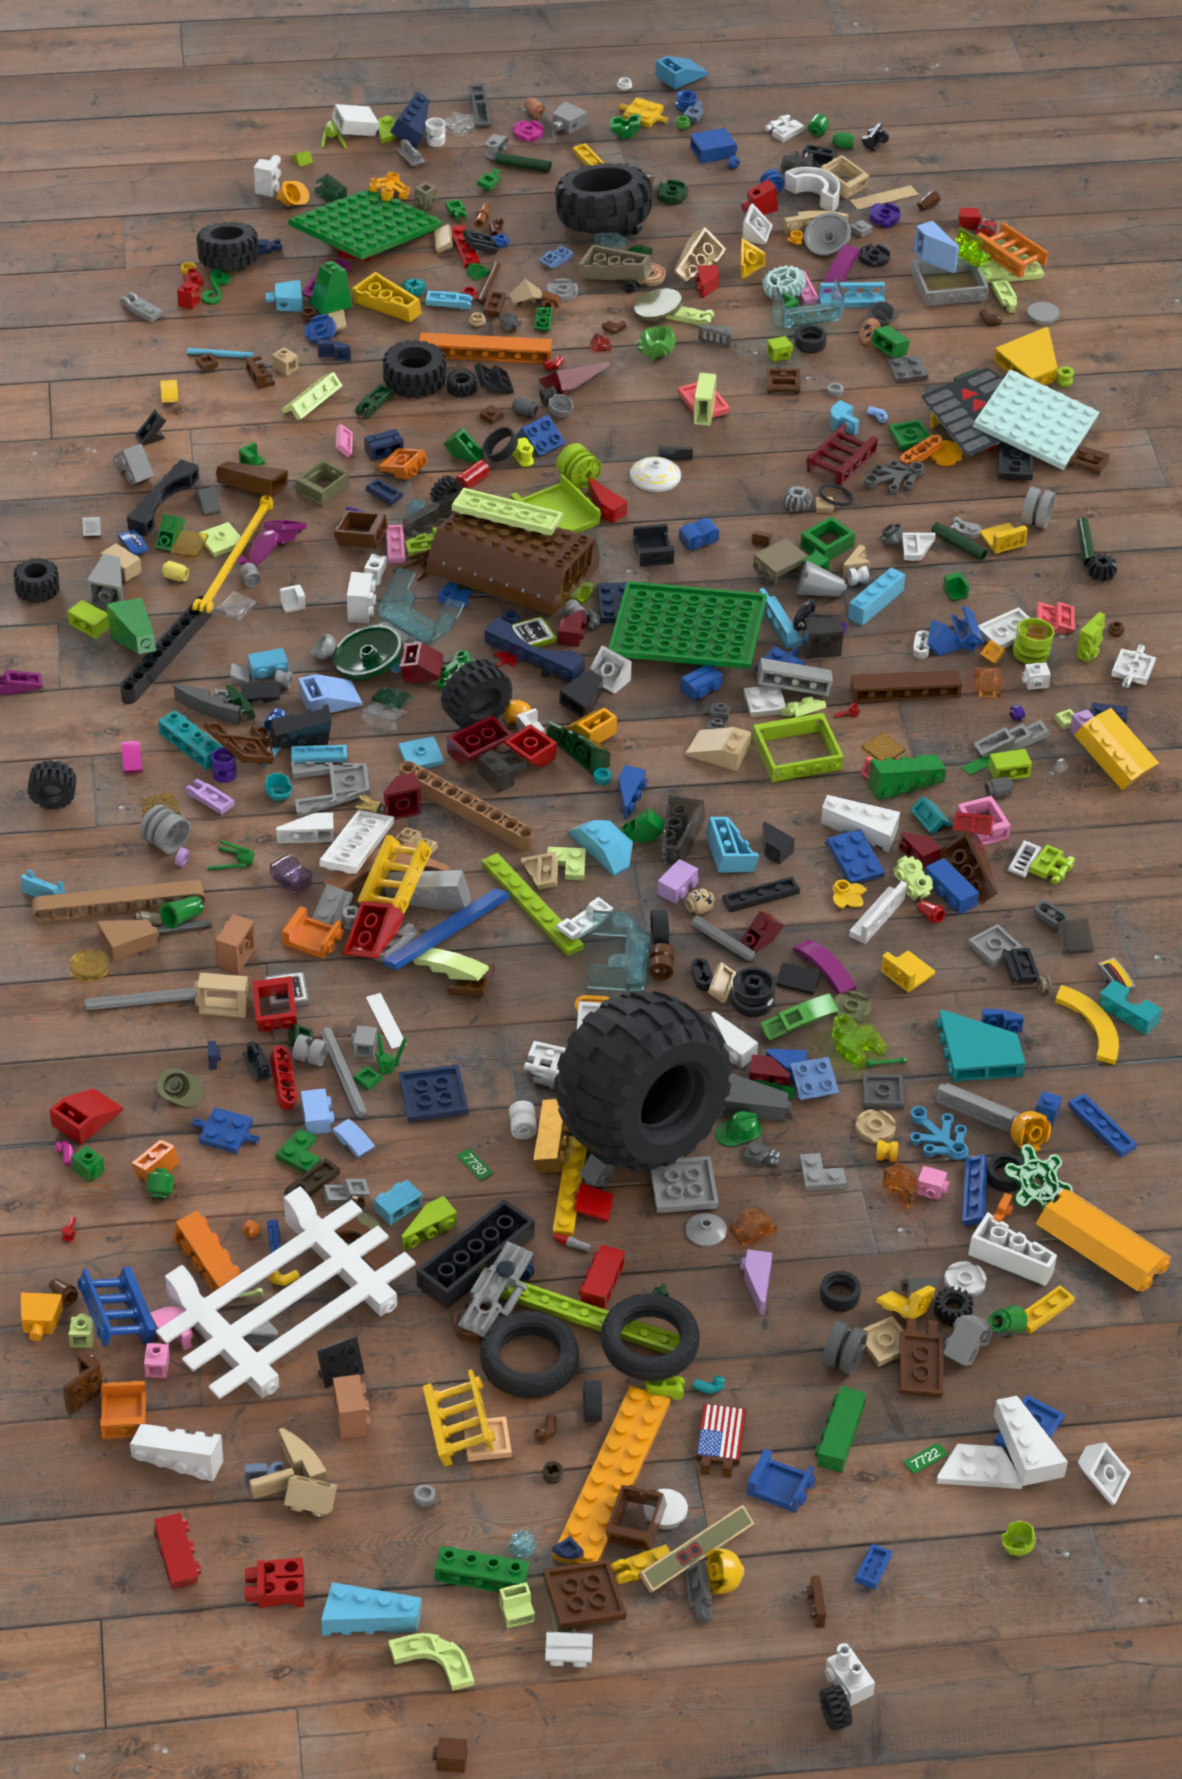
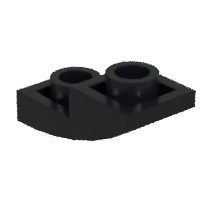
[241,682,280,703]

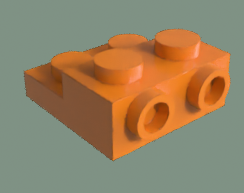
[378,448,427,480]

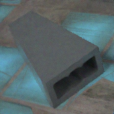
[722,1073,792,1121]

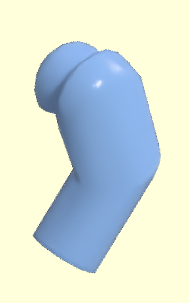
[867,406,888,423]

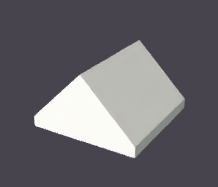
[742,203,773,245]
[589,646,632,694]

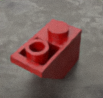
[695,265,719,298]

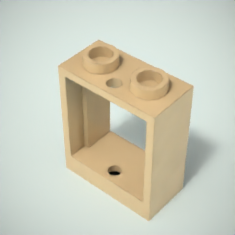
[821,155,869,199]
[194,973,249,1018]

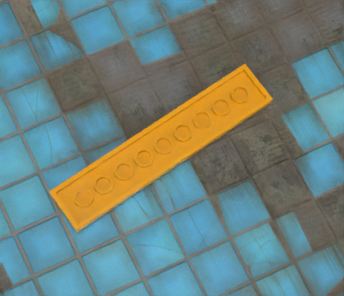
[552,1386,671,1565]

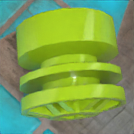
[556,443,602,489]
[1012,618,1055,664]

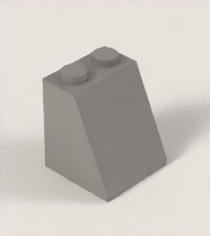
[87,554,123,611]

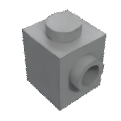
[351,1025,377,1059]

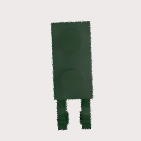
[355,384,394,419]

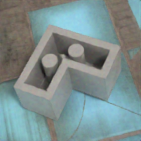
[113,444,155,485]
[943,1315,994,1366]

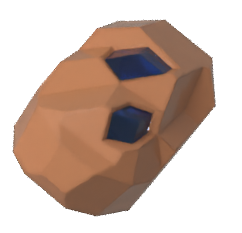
[859,318,881,346]

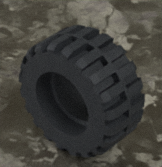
[196,222,259,270]
[383,340,446,398]
[441,659,513,729]

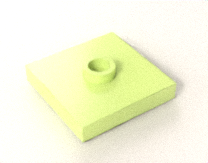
[198,522,241,557]

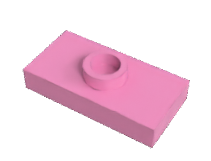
[336,424,353,457]

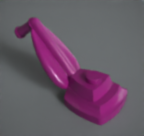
[237,520,307,567]

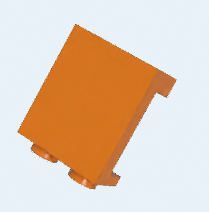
[282,906,343,959]
[100,1381,146,1439]

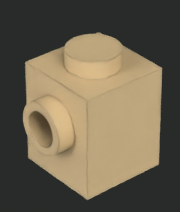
[272,347,298,376]

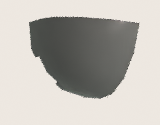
[900,1277,939,1299]

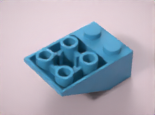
[656,56,709,90]

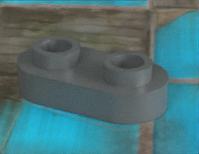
[1034,901,1069,929]

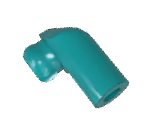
[692,1375,725,1394]

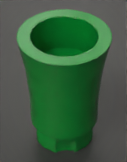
[160,896,204,929]
[988,1305,1028,1335]

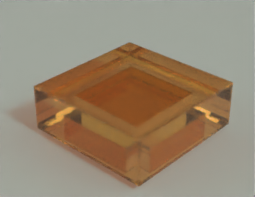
[1027,624,1047,640]

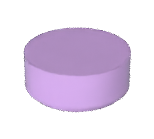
[175,847,189,867]

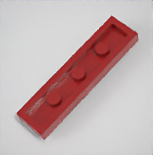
[451,225,480,269]

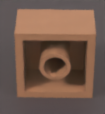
[214,914,256,974]
[333,1374,370,1439]

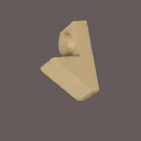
[843,545,870,578]

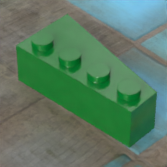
[868,754,946,800]

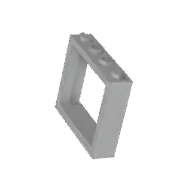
[911,253,989,307]

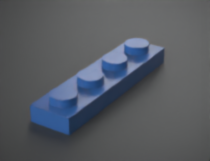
[1068,1093,1137,1158]
[962,1154,988,1226]

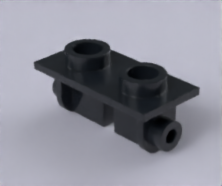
[242,1041,273,1081]

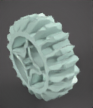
[762,265,806,301]

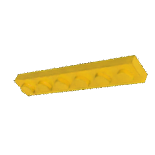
[553,1136,587,1237]

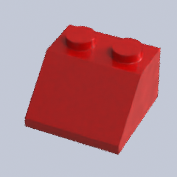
[504,724,557,767]

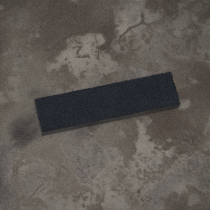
[722,876,800,913]

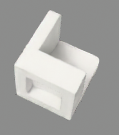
[280,584,306,613]
[517,708,544,733]

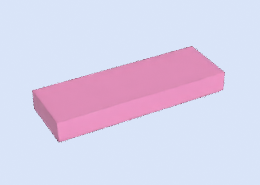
[799,271,819,305]
[386,525,405,564]

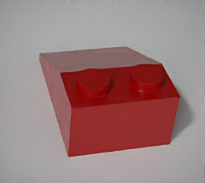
[343,901,404,959]

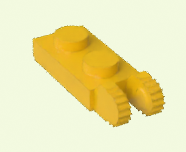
[611,1545,670,1584]

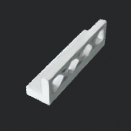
[849,881,907,944]

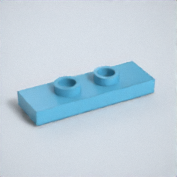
[291,745,347,764]

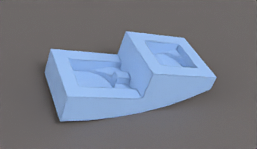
[332,1119,375,1159]

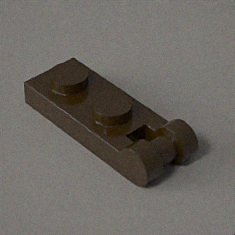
[284,1158,340,1197]

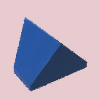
[927,620,966,656]

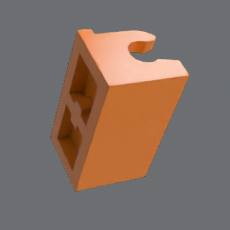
[132,1139,179,1184]

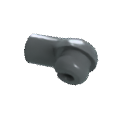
[586,608,601,630]

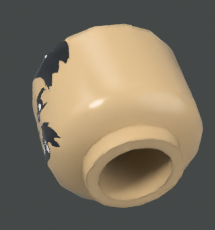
[685,888,715,916]

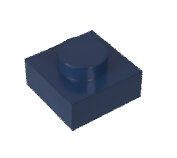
[208,1041,221,1070]

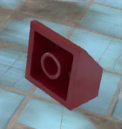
[383,772,421,820]

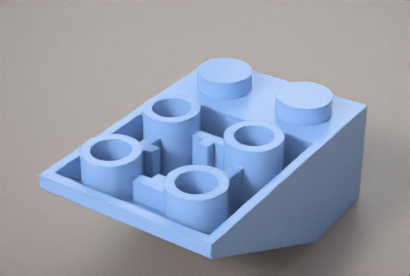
[914,221,959,273]
[298,674,362,713]

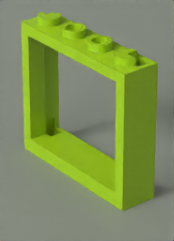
[752,713,844,782]

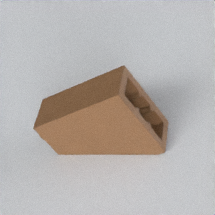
[98,920,159,961]

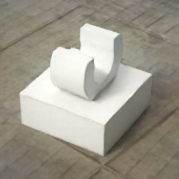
[82,517,101,536]

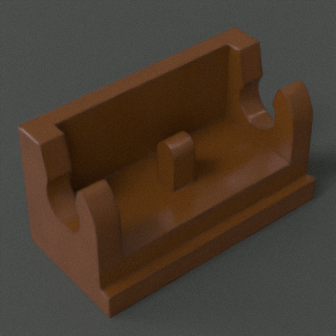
[245,356,275,389]

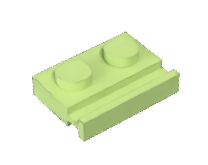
[781,697,826,717]

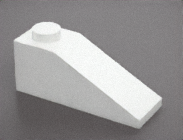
[276,813,334,844]
[711,1012,758,1068]

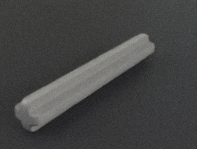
[691,916,755,961]

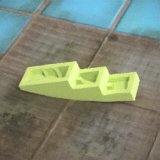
[413,948,489,981]

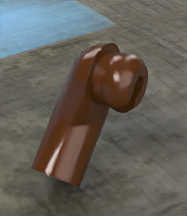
[602,321,627,334]

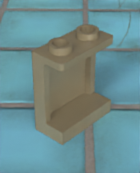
[753,538,808,585]

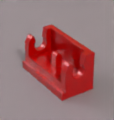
[953,812,995,835]

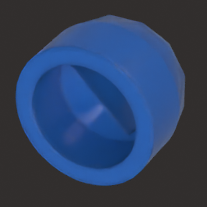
[727,155,740,169]

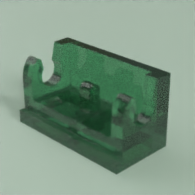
[314,173,347,203]

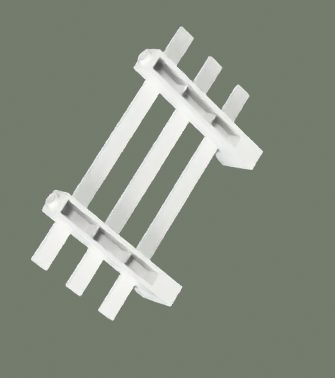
[156,1187,416,1399]

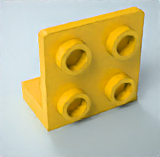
[980,523,1028,554]
[881,951,935,993]
[876,1285,936,1319]

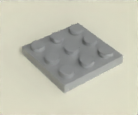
[650,1156,719,1213]

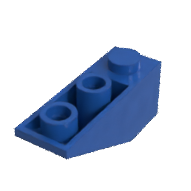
[618,765,648,820]

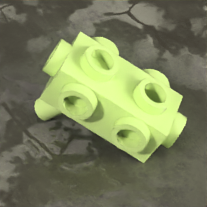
[893,856,933,901]

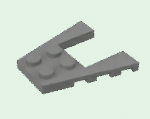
[291,761,370,818]

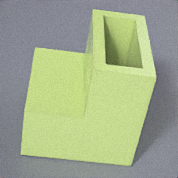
[499,1582,535,1628]

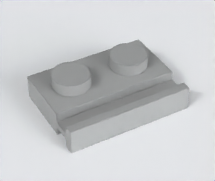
[312,884,353,926]

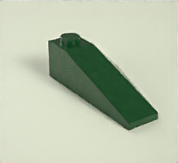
[546,721,611,775]

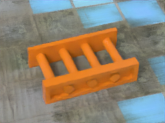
[974,222,1048,278]

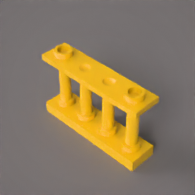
[357,835,432,913]
[423,1369,496,1467]

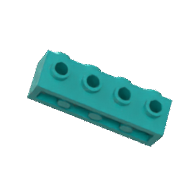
[158,710,223,771]

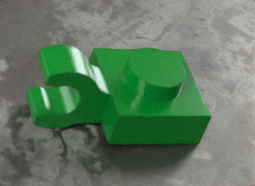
[477,168,501,191]

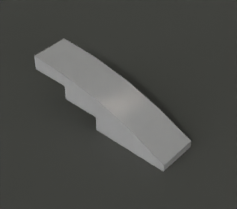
[973,720,1050,757]

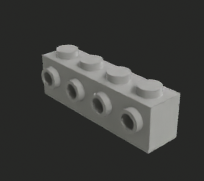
[757,658,833,696]

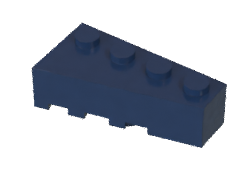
[390,92,430,149]

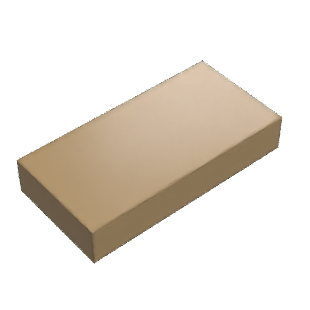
[435,224,452,253]
[708,962,736,1003]
[249,1468,294,1499]

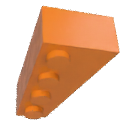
[173,1211,241,1292]

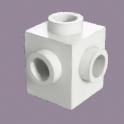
[1022,663,1051,690]

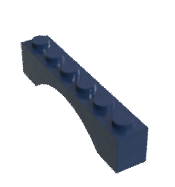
[484,617,585,682]

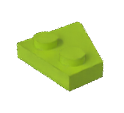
[377,115,398,144]
[406,527,437,555]

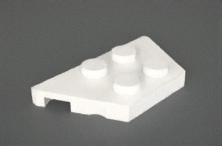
[937,1444,1023,1489]

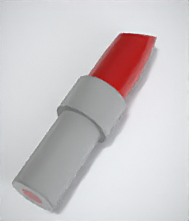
[553,1233,591,1252]

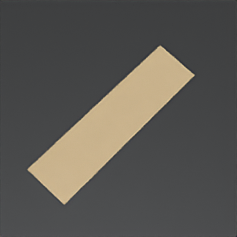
[850,185,919,209]

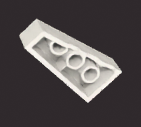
[821,795,900,853]

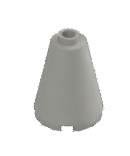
[796,561,847,597]

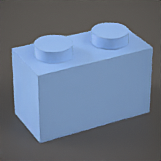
[301,1089,334,1134]

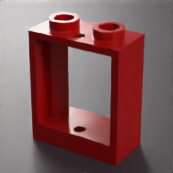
[252,976,298,1032]

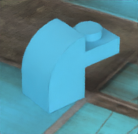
[830,400,859,436]

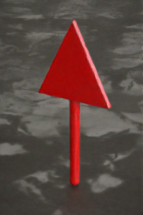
[493,651,517,667]

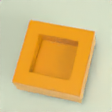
[980,640,1006,665]

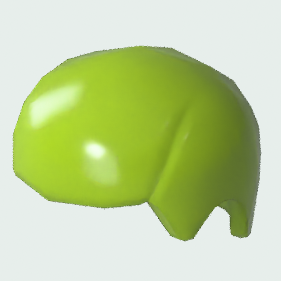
[1002,1521,1036,1557]

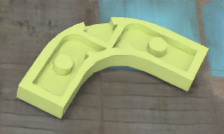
[388,1633,474,1691]

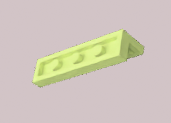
[281,372,342,420]

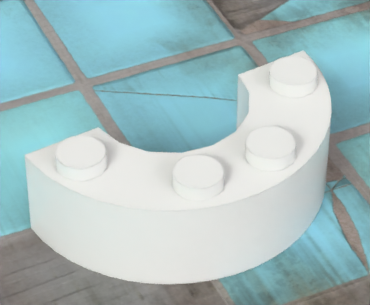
[784,167,840,212]

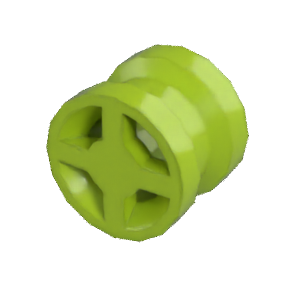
[1056,366,1074,387]

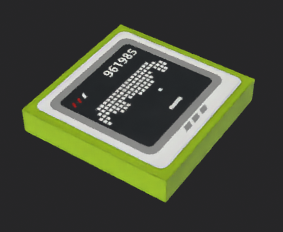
[512,616,556,648]

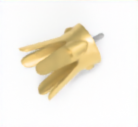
[355,794,384,814]

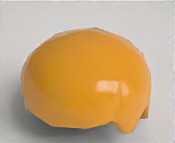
[503,700,532,725]

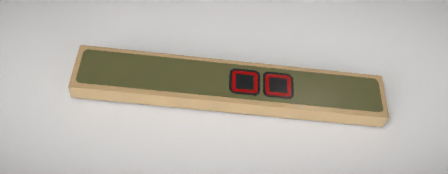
[638,1505,755,1593]

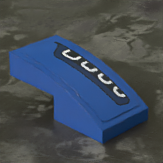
[118,529,148,555]

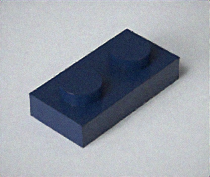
[1091,702,1128,724]

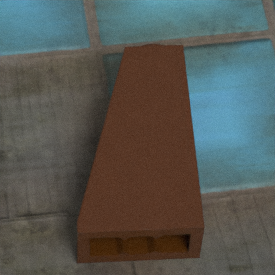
[216,461,288,496]

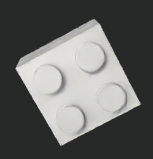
[347,572,376,624]

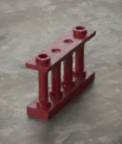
[806,424,878,486]

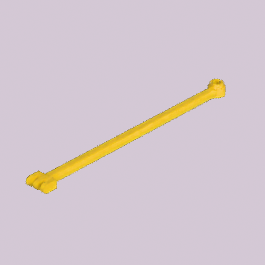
[192,495,273,613]

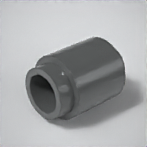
[512,397,538,418]
[985,776,1014,798]

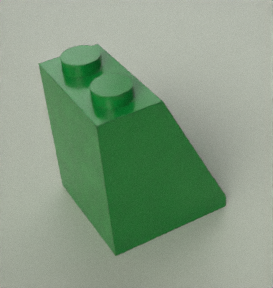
[310,261,352,315]

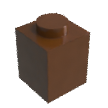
[433,1737,467,1773]

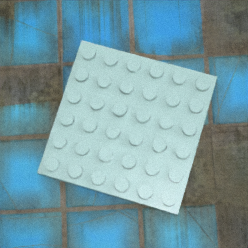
[972,370,1100,470]

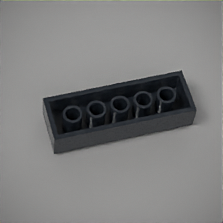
[416,1199,535,1309]

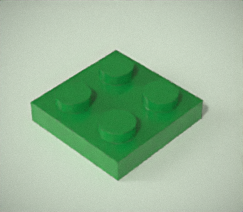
[888,419,930,450]

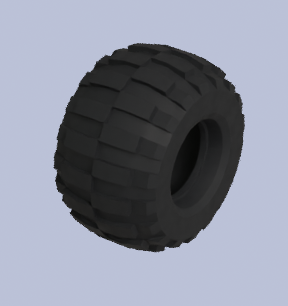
[555,990,732,1171]

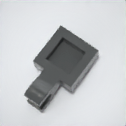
[743,1141,780,1167]

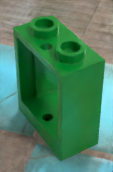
[800,516,855,560]

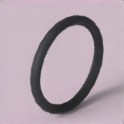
[818,484,853,506]

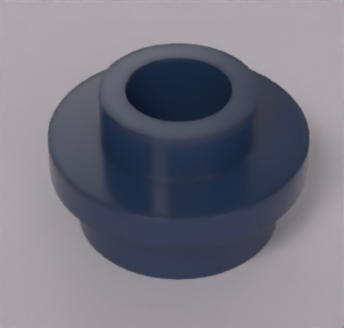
[502,610,520,625]

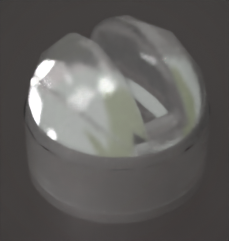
[1053,758,1069,774]

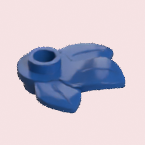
[438,583,471,607]

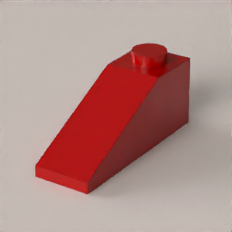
[588,478,628,524]

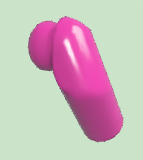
[56,1140,73,1166]

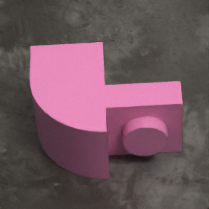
[150,1306,193,1350]

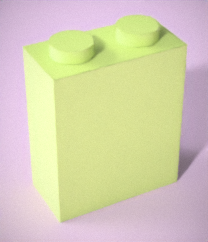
[694,373,716,426]

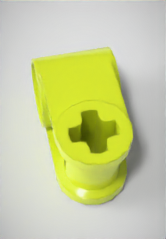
[508,437,534,467]

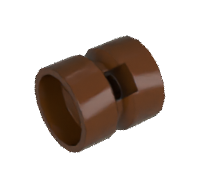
[648,943,674,980]

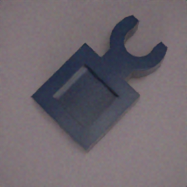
[258,239,282,255]

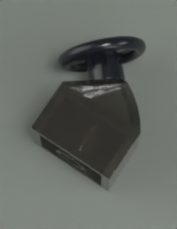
[793,599,844,659]

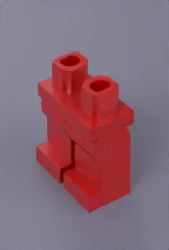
[245,1557,305,1608]

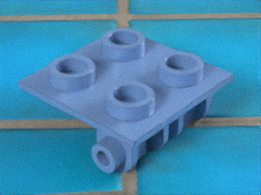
[790,1057,839,1100]

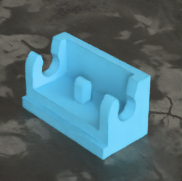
[21,870,65,897]

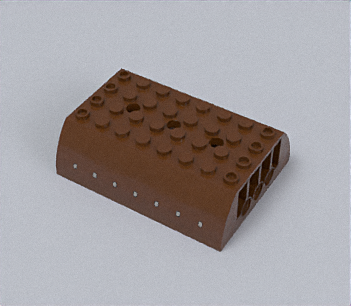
[426,511,599,615]

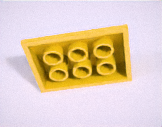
[1074,708,1159,791]

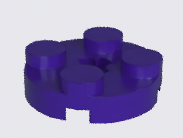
[869,202,901,228]

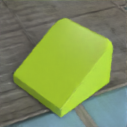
[291,151,313,166]

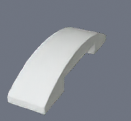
[556,897,613,940]

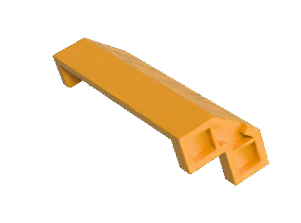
[1036,1189,1171,1292]

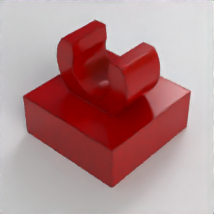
[183,267,204,286]

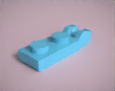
[426,290,473,310]

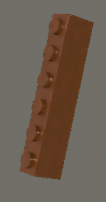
[850,670,962,703]

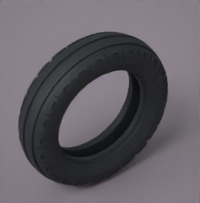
[601,1293,700,1381]
[480,1311,579,1398]

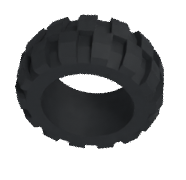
[555,163,652,234]

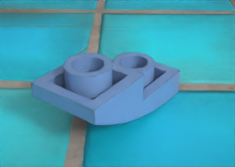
[539,245,574,269]

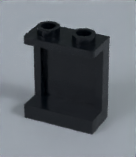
[633,524,675,567]

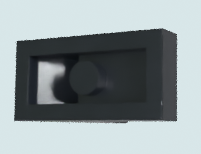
[135,409,166,445]

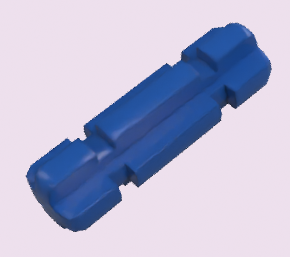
[267,1219,281,1254]

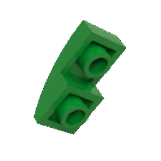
[534,307,553,331]

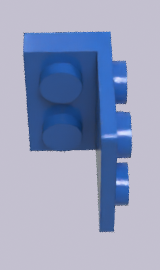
[516,415,565,457]

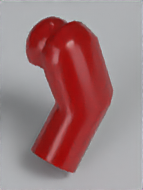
[542,356,565,371]

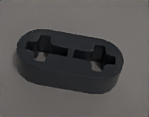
[691,958,713,991]

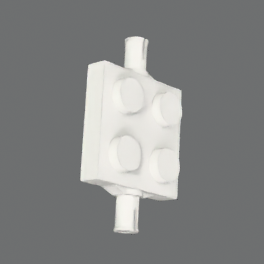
[1111,644,1156,688]

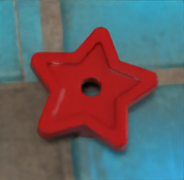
[460,286,479,300]

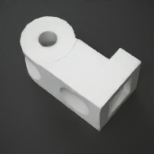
[364,554,387,585]

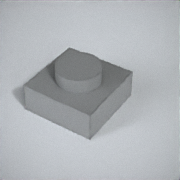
[850,220,873,238]

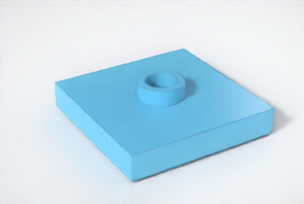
[398,736,444,769]

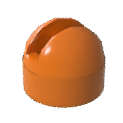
[243,1220,261,1238]

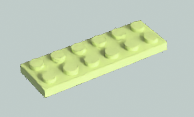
[452,488,563,536]

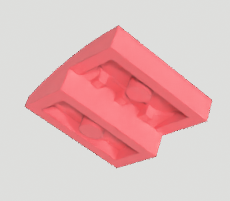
[1036,602,1075,633]

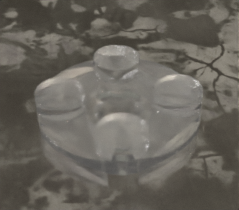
[445,112,476,136]

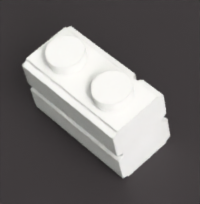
[545,1632,593,1667]

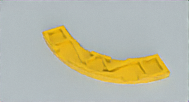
[1055,985,1119,1065]

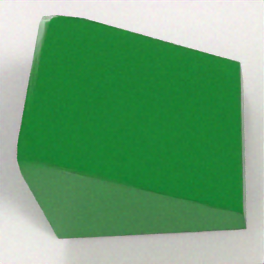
[466,263,490,281]

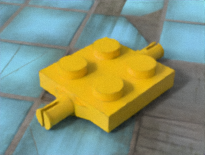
[619,97,668,128]

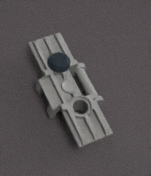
[458,1241,533,1338]

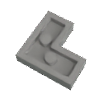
[800,1153,846,1191]

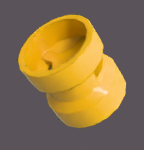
[876,1140,898,1162]

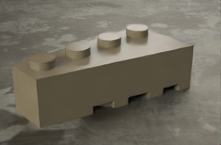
[579,244,652,280]

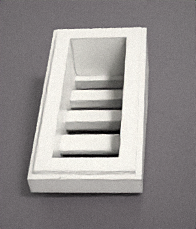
[1008,840,1041,878]

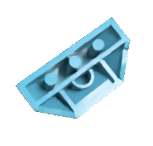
[568,820,633,876]

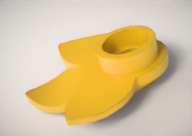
[833,880,867,908]

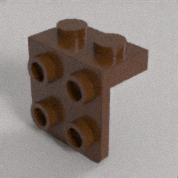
[63,1350,102,1414]

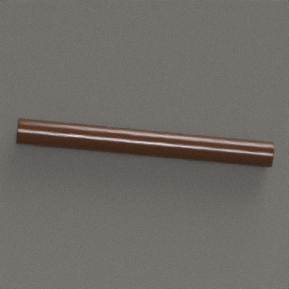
[477,262,500,304]

